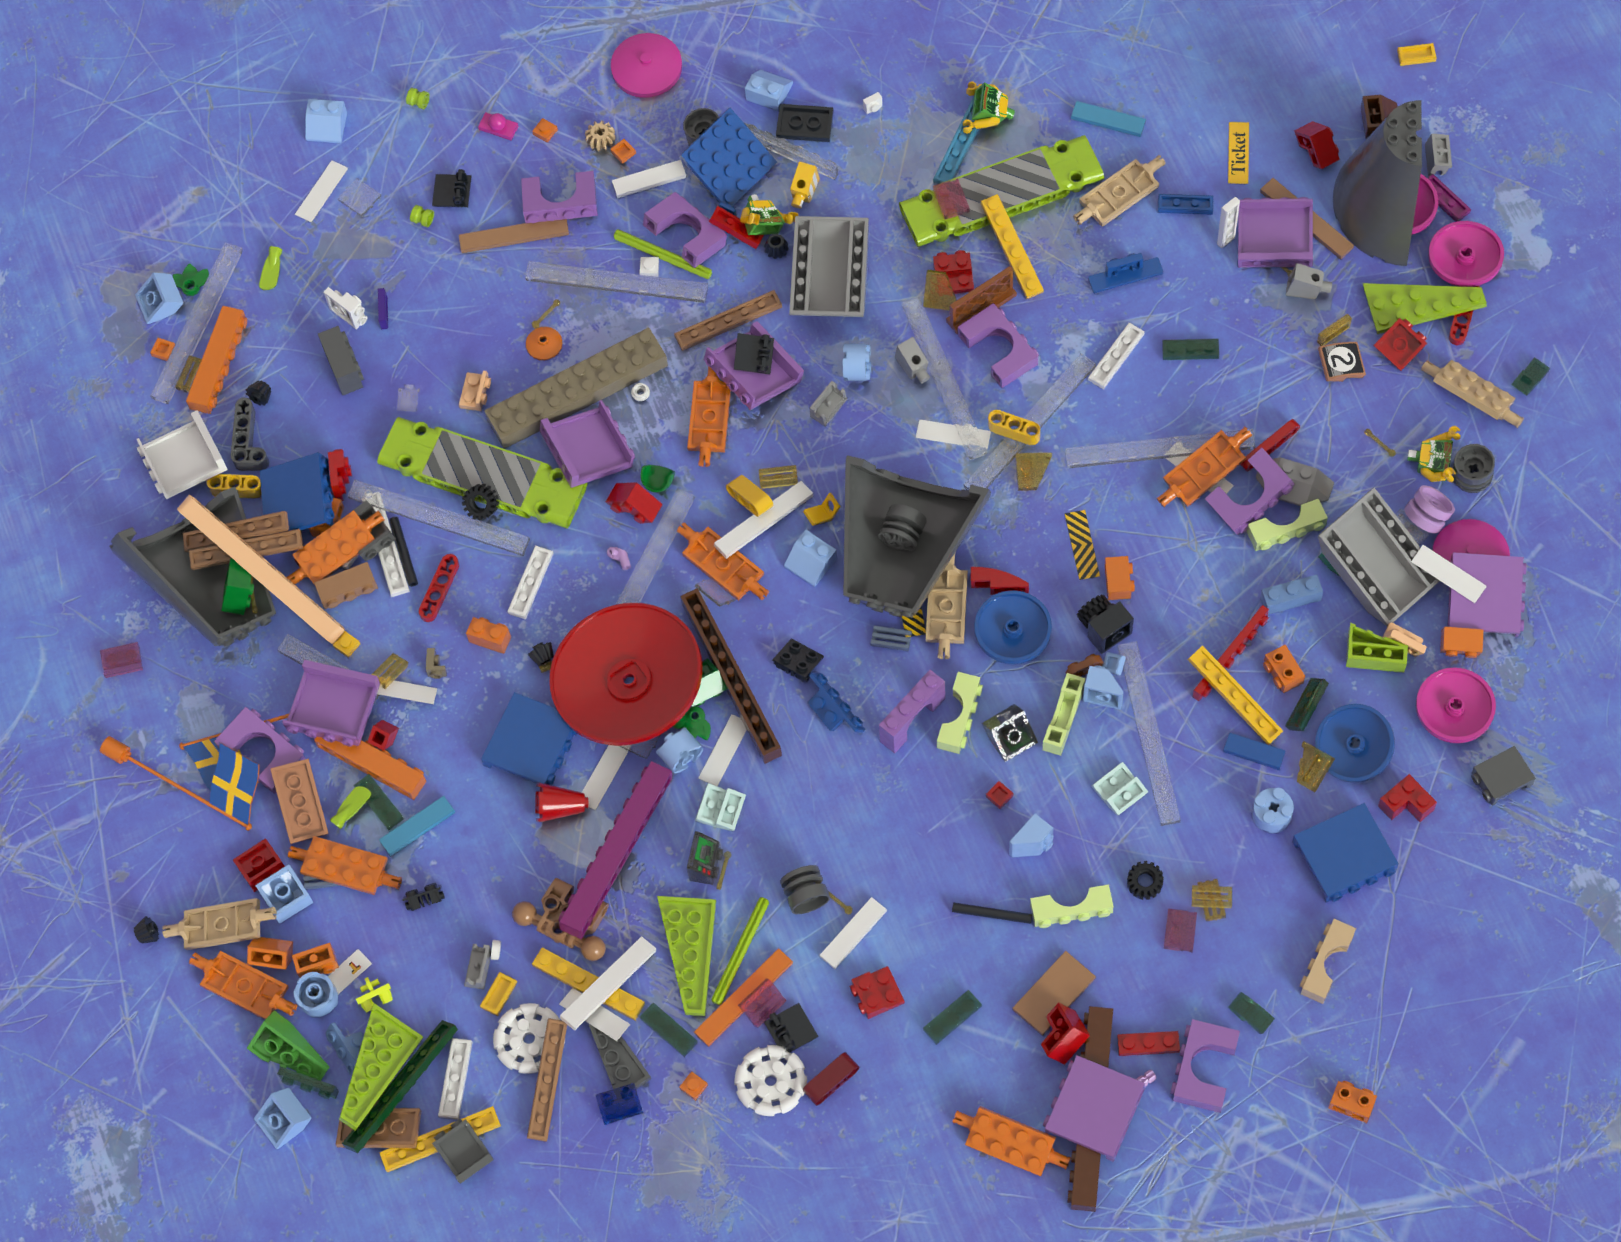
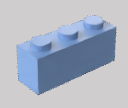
[1260,575,1323,615]

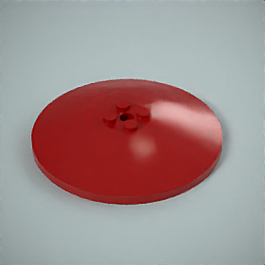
[549,603,703,746]

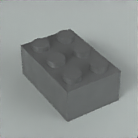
[318,326,364,395]

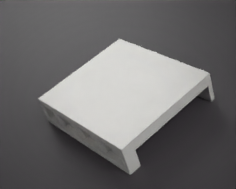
[137,410,228,499]

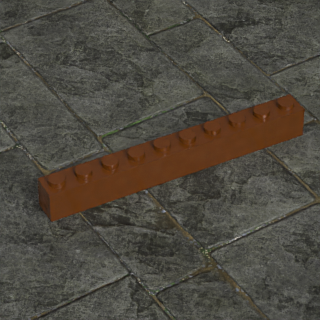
[680,588,782,764]
[1067,1006,1113,1212]

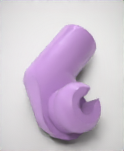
[607,547,631,570]

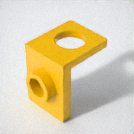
[803,493,841,526]

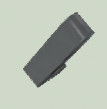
[231,397,269,471]

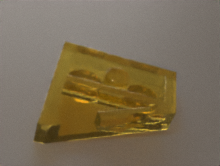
[923,270,957,310]
[1297,741,1335,793]

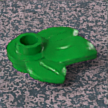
[173,264,209,296]
[673,706,711,740]

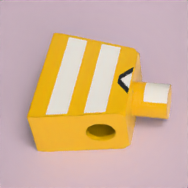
[790,161,820,209]

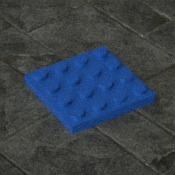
[679,107,777,206]

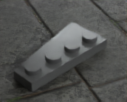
[589,1024,651,1102]

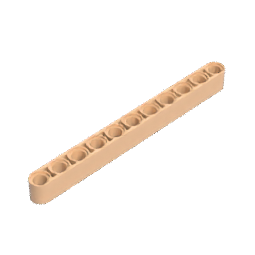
[177,494,345,644]

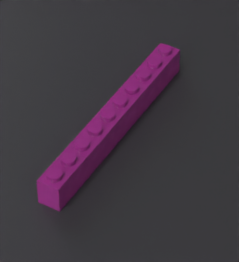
[558,761,672,940]

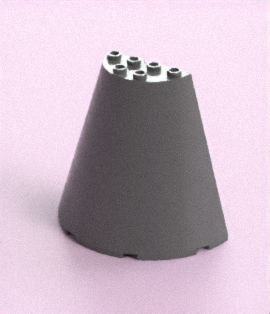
[1333,100,1422,266]
[843,455,991,618]
[109,487,276,647]

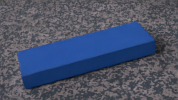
[1158,194,1214,215]
[1223,732,1286,770]

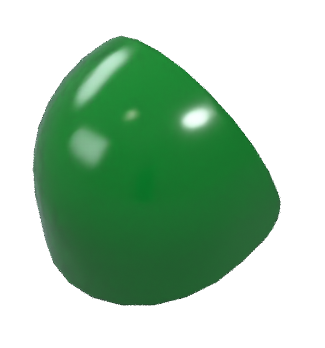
[640,465,675,492]

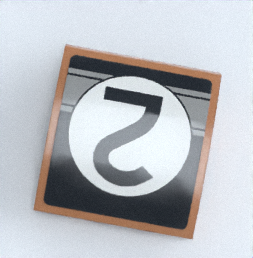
[1318,342,1366,382]

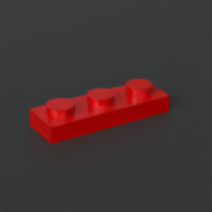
[709,206,764,249]
[1117,1031,1180,1056]

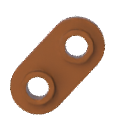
[1066,654,1104,677]

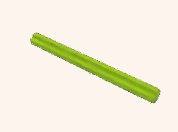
[614,229,712,279]
[711,897,769,1005]

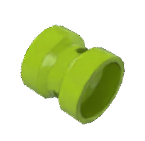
[406,87,430,109]
[410,205,434,228]

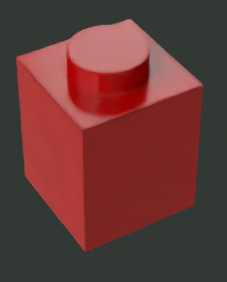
[367,720,399,751]

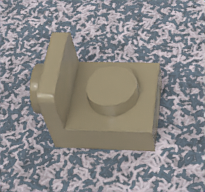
[426,648,447,679]

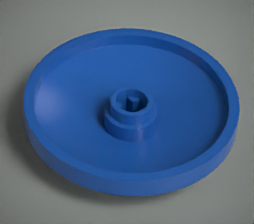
[974,591,1052,664]
[1315,704,1395,783]

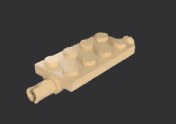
[1073,155,1165,227]
[1421,360,1524,428]
[925,552,968,659]
[162,898,277,950]

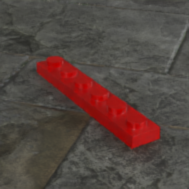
[1193,605,1269,701]

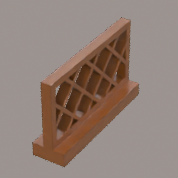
[946,266,1017,334]

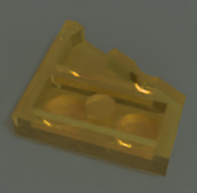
[1015,453,1052,491]

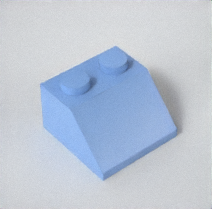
[745,70,793,111]
[306,99,347,143]
[135,272,183,324]
[784,530,837,587]
[1083,665,1123,710]
[1009,814,1054,857]
[255,865,313,924]
[254,1088,311,1149]

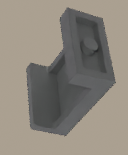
[351,500,396,561]
[1471,746,1536,806]
[432,1119,494,1184]

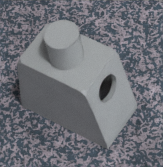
[1286,263,1332,299]
[895,337,930,384]

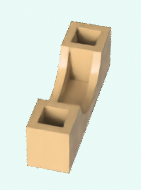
[1299,919,1356,1004]

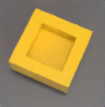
[333,631,360,658]

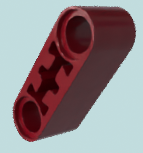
[803,1052,860,1106]

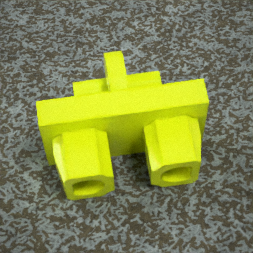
[356,977,393,1013]

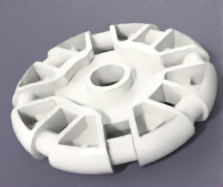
[493,1003,565,1074]
[734,1045,807,1116]

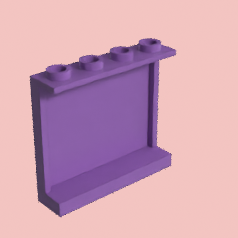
[1238,197,1313,268]
[703,321,804,410]
[540,400,635,488]
[1447,552,1527,637]
[282,660,380,747]
[1043,1056,1145,1162]

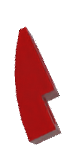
[971,567,1029,595]

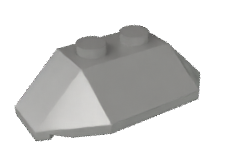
[1256,458,1334,506]

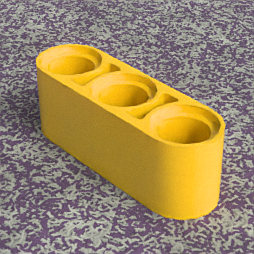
[988,410,1040,445]
[207,474,262,498]
[726,475,774,517]

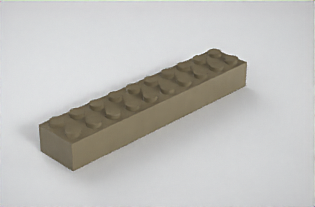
[484,327,668,449]

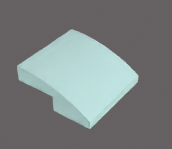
[1091,762,1148,816]
[695,783,746,831]

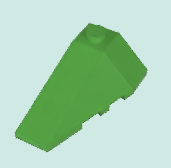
[247,1010,330,1082]

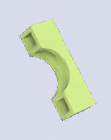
[1247,499,1328,551]
[937,672,983,754]
[1043,673,1086,756]
[1030,884,1114,928]

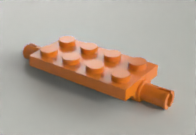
[687,366,731,467]
[1156,426,1252,507]
[287,510,385,585]
[677,522,769,601]
[288,836,402,895]
[189,951,297,1019]
[953,1106,1071,1176]

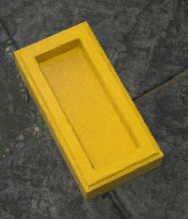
[1397,43,1437,66]
[480,972,517,1016]

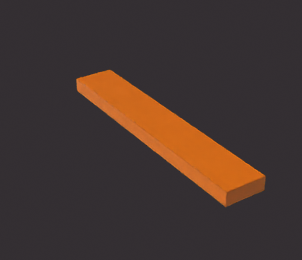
[694,948,793,1047]

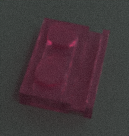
[933,178,970,219]
[100,642,143,678]
[1164,909,1197,952]
[738,978,787,1028]

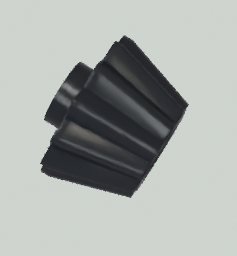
[764,233,789,259]
[245,380,271,406]
[528,642,554,666]
[134,916,159,944]

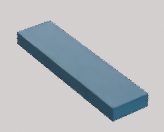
[1071,101,1146,137]
[379,796,455,857]

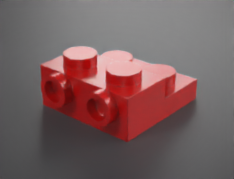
[933,250,974,296]
[1373,318,1427,371]
[328,449,352,501]
[233,838,285,892]
[849,966,905,1019]

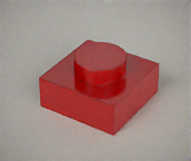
[986,781,1014,809]

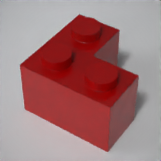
[1294,121,1340,169]
[605,482,663,524]
[1378,774,1437,822]
[1041,1002,1090,1065]

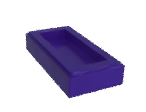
[378,288,389,330]

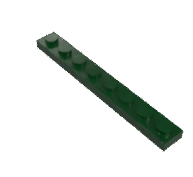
[342,1020,458,1153]

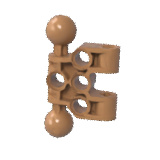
[512,878,609,961]

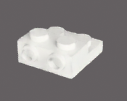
[324,287,367,329]

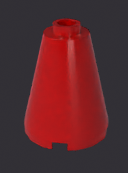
[535,783,589,822]

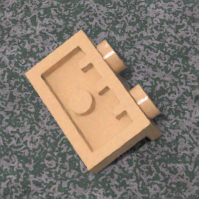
[459,370,491,411]
[1383,622,1427,657]

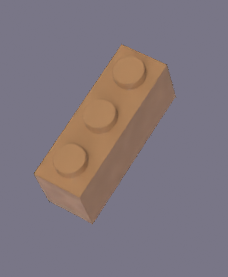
[314,562,378,609]

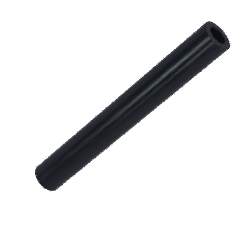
[389,517,418,587]
[952,902,1032,924]

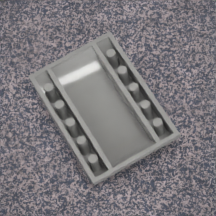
[789,216,869,317]
[1318,487,1440,626]

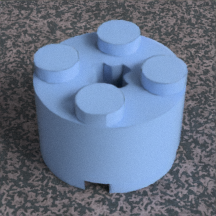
[843,344,871,381]
[656,727,703,773]
[1252,788,1294,833]
[294,972,338,1017]

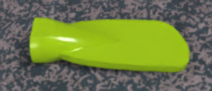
[259,246,282,290]
[330,786,371,829]

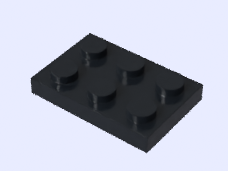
[776,104,834,142]

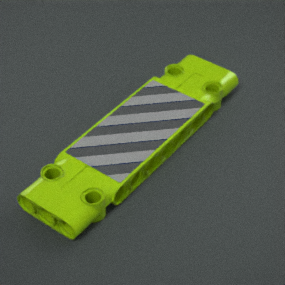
[899,135,1104,247]
[377,417,588,529]

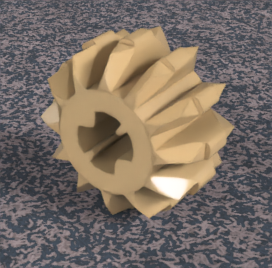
[585,120,616,152]

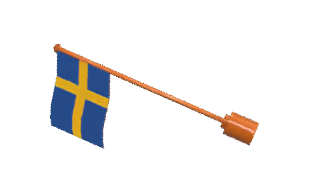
[179,714,289,792]
[100,736,259,830]

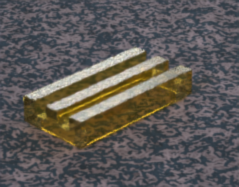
[1317,314,1352,346]
[176,356,202,393]
[759,465,798,489]
[371,653,409,689]
[1197,879,1226,922]
[1191,885,1232,908]

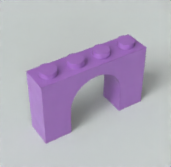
[521,171,598,224]
[643,192,727,268]
[958,303,1039,388]
[1205,448,1295,535]
[879,670,945,753]
[214,707,305,794]
[1170,1019,1240,1113]

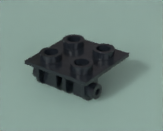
[432,169,472,207]
[733,333,774,375]
[772,638,824,682]
[402,883,445,911]
[764,1003,818,1052]

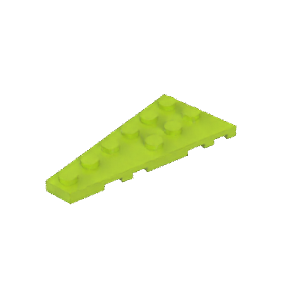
[1363,283,1487,334]
[657,896,716,1016]
[339,1003,423,1131]

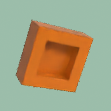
[532,118,558,143]
[610,139,636,164]
[150,338,176,361]
[679,1071,708,1101]

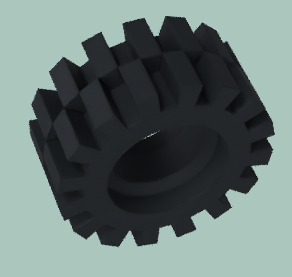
[462,484,499,520]
[1077,595,1111,629]
[1127,861,1164,900]

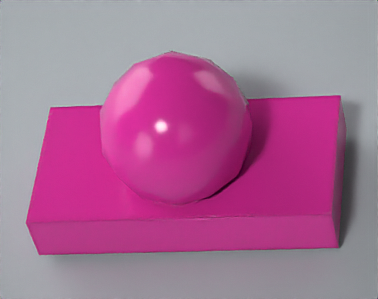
[478,112,519,141]

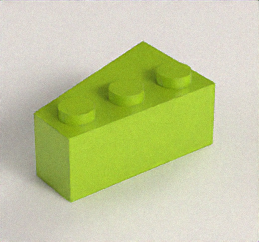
[1346,622,1408,673]

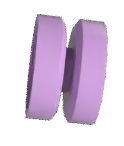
[1404,485,1455,534]

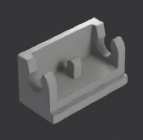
[1425,134,1452,176]
[810,381,848,427]
[464,944,492,990]

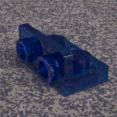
[596,1083,643,1125]

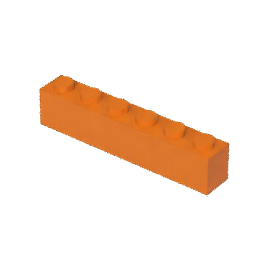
[186,306,248,414]
[314,736,426,800]

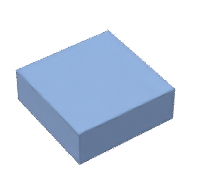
[1102,652,1126,676]

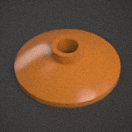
[526,327,563,360]

